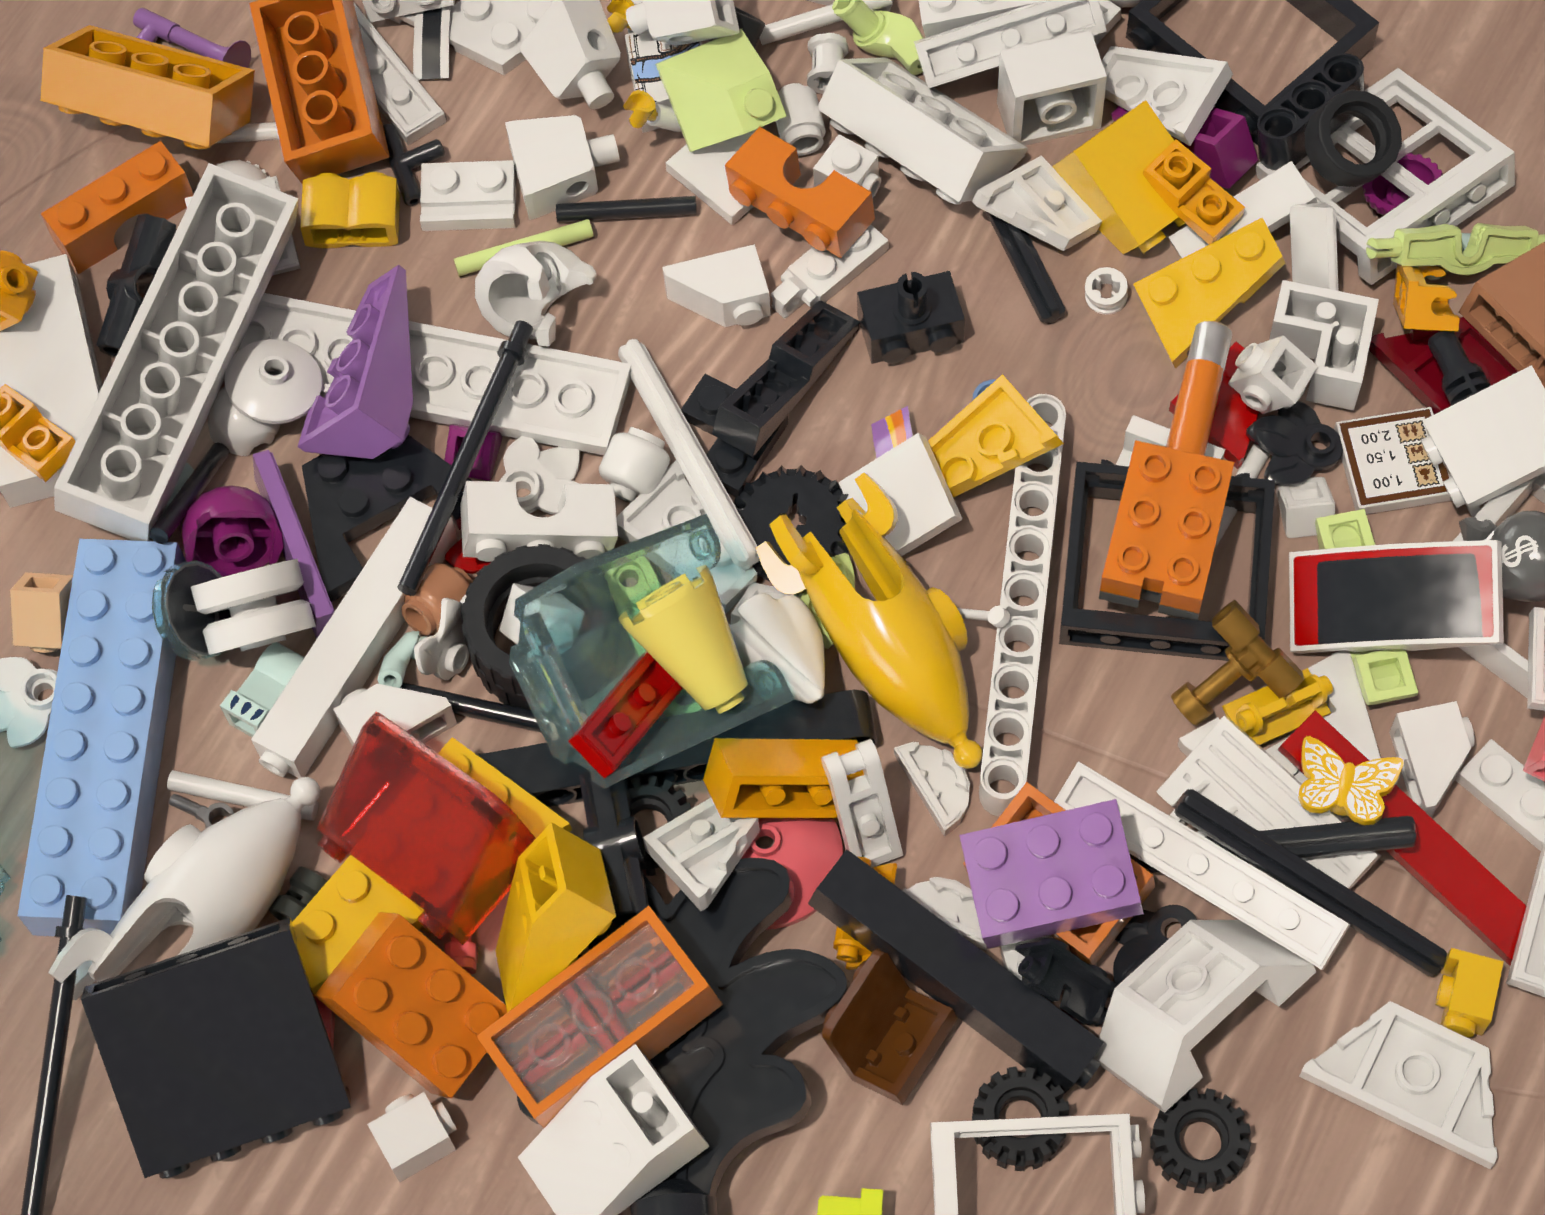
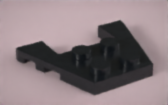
[302,435,472,602]

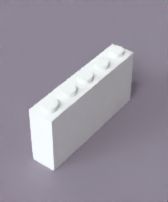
[0,254,102,508]

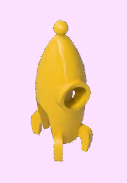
[756,473,983,769]

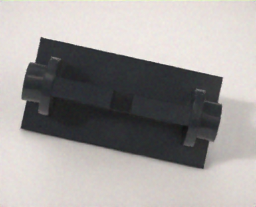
[1015,938,1118,1026]

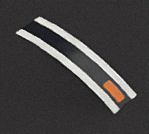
[413,6,451,80]

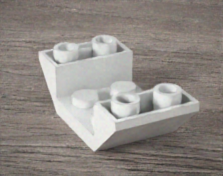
[1094,920,1316,1113]

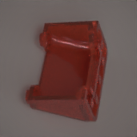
[316,711,536,945]

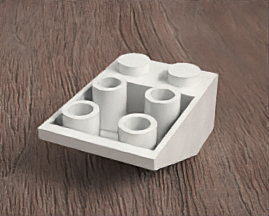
[518,1044,709,1215]

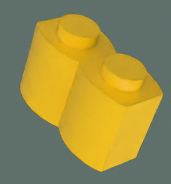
[300,172,400,248]

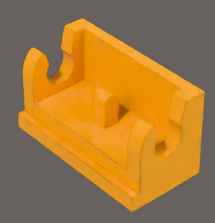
[1393,264,1460,331]

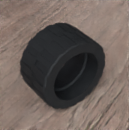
[461,544,619,713]

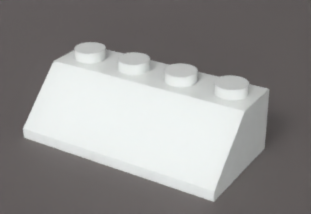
[818,57,1028,205]

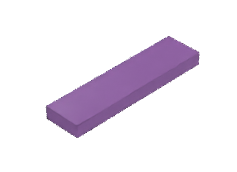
[253,450,335,639]

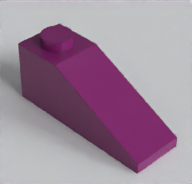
[1111,106,1258,189]

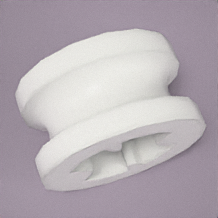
[1085,267,1128,315]

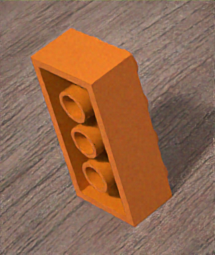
[249,0,390,183]

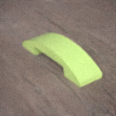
[1315,509,1418,706]

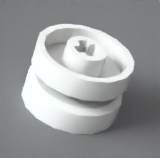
[190,559,316,655]

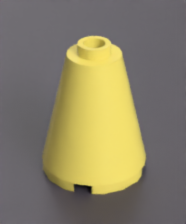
[618,565,748,714]

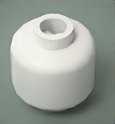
[599,427,670,503]

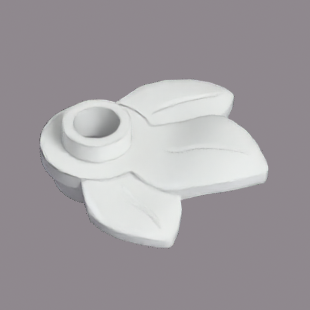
[499,436,580,515]
[414,594,469,680]
[0,657,57,748]

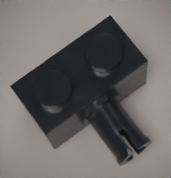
[857,271,965,364]

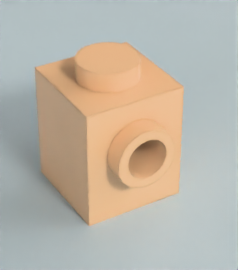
[10,572,73,653]

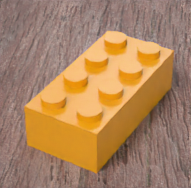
[40,25,255,149]

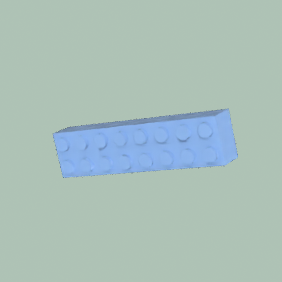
[17,538,188,936]

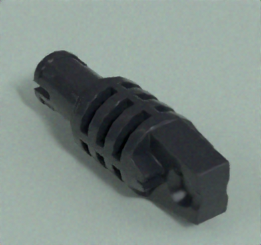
[1428,331,1491,406]

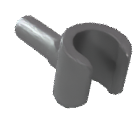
[169,794,234,828]

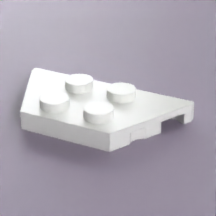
[1299,1001,1497,1169]

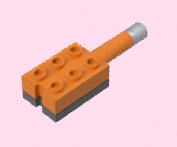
[1099,321,1234,620]

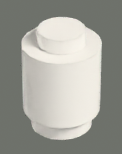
[776,83,826,156]

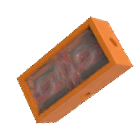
[476,906,723,1128]

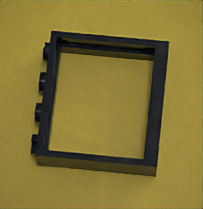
[1126,0,1379,146]
[1059,459,1275,661]

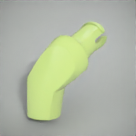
[832,0,924,76]

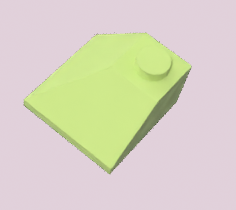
[655,29,787,152]

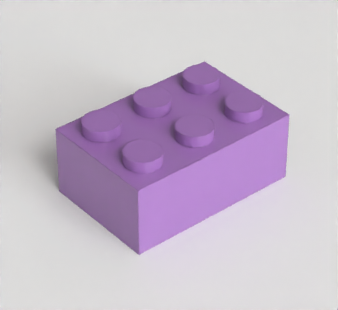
[959,799,1144,949]

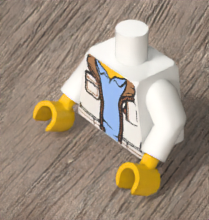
[607,0,702,133]

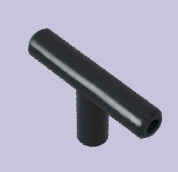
[383,124,445,206]

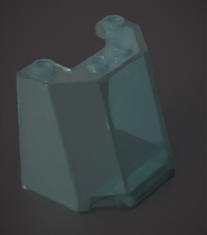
[509,514,795,789]

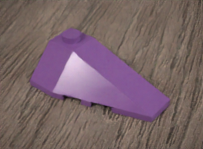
[298,265,413,459]

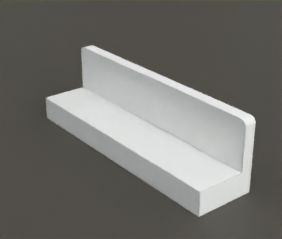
[914,0,1107,89]

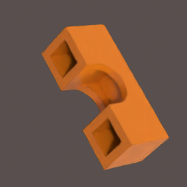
[725,126,875,258]
[41,140,194,274]

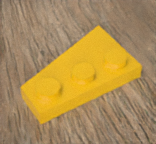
[1133,217,1285,368]
[928,374,1064,498]

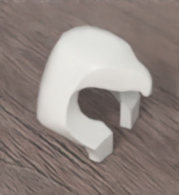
[475,241,597,346]

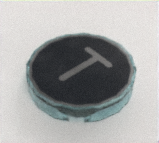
[152,560,231,661]

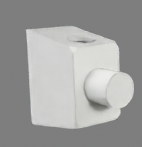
[519,0,621,109]
[626,0,740,45]
[505,115,620,220]

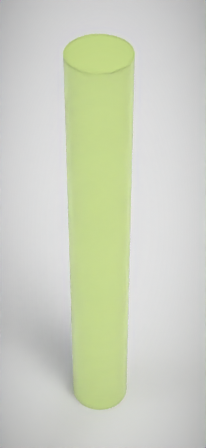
[454,219,594,277]

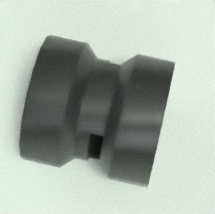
[269,866,327,922]

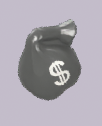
[1459,511,1545,602]

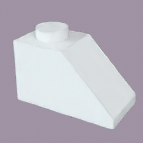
[662,244,771,327]
[333,684,457,775]
[1389,701,1475,817]

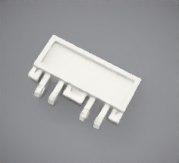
[1156,716,1381,890]

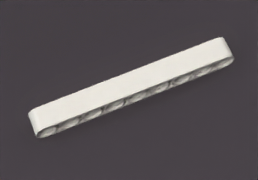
[979,394,1066,817]

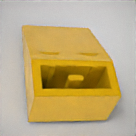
[495,822,616,1013]

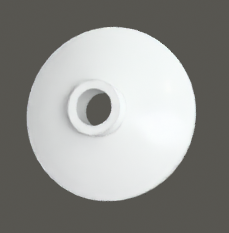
[224,339,322,424]

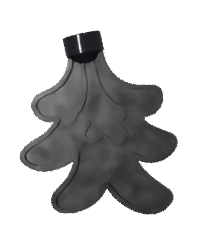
[503,858,850,1215]

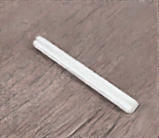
[618,339,760,570]

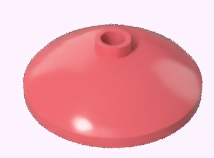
[741,818,843,930]

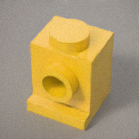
[1435,948,1504,1037]

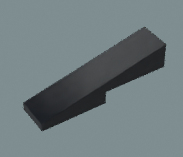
[712,300,860,457]

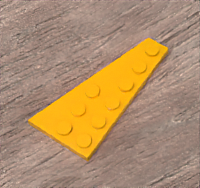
[292,737,572,994]

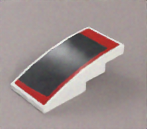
[1289,540,1504,654]

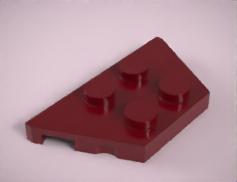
[1369,317,1518,415]

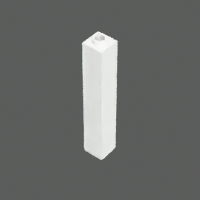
[251,497,458,778]

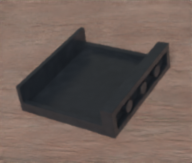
[81,918,351,1179]

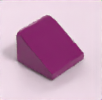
[444,424,503,481]

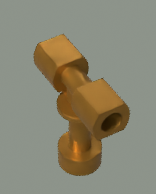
[1171,600,1304,726]

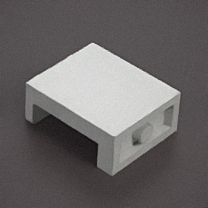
[1421,365,1545,517]

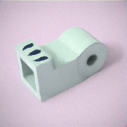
[220,642,305,737]

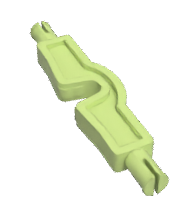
[1366,223,1545,275]

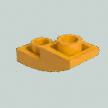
[1143,139,1245,244]
[0,384,76,482]

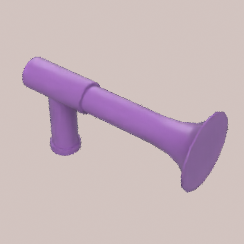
[133,8,251,68]

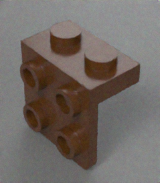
[822,949,958,1105]

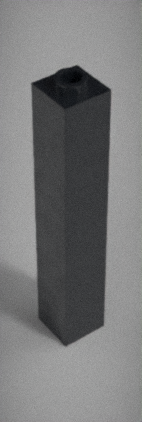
[808,849,1104,1094]

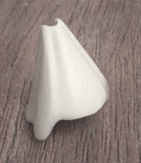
[729,593,825,704]

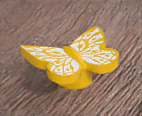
[1298,736,1404,826]

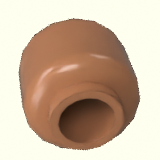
[401,563,473,636]

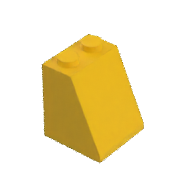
[1052,100,1185,255]

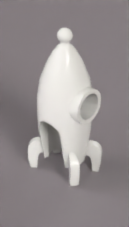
[48,777,321,1001]

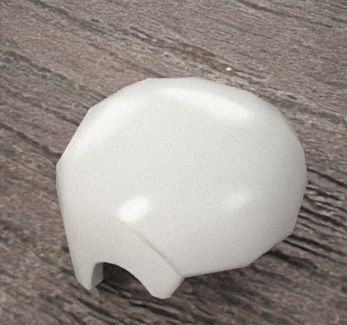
[208,387,281,456]

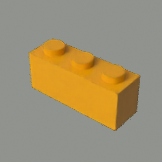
[703,738,864,818]

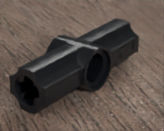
[96,214,177,358]
[579,765,649,926]

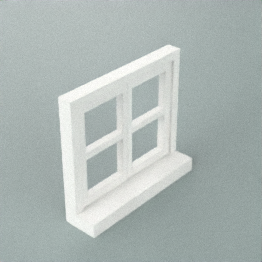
[1256,68,1515,285]

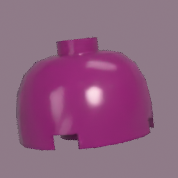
[182,485,283,578]

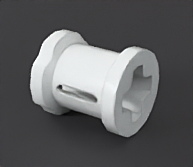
[807,33,848,94]

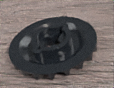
[734,465,849,581]

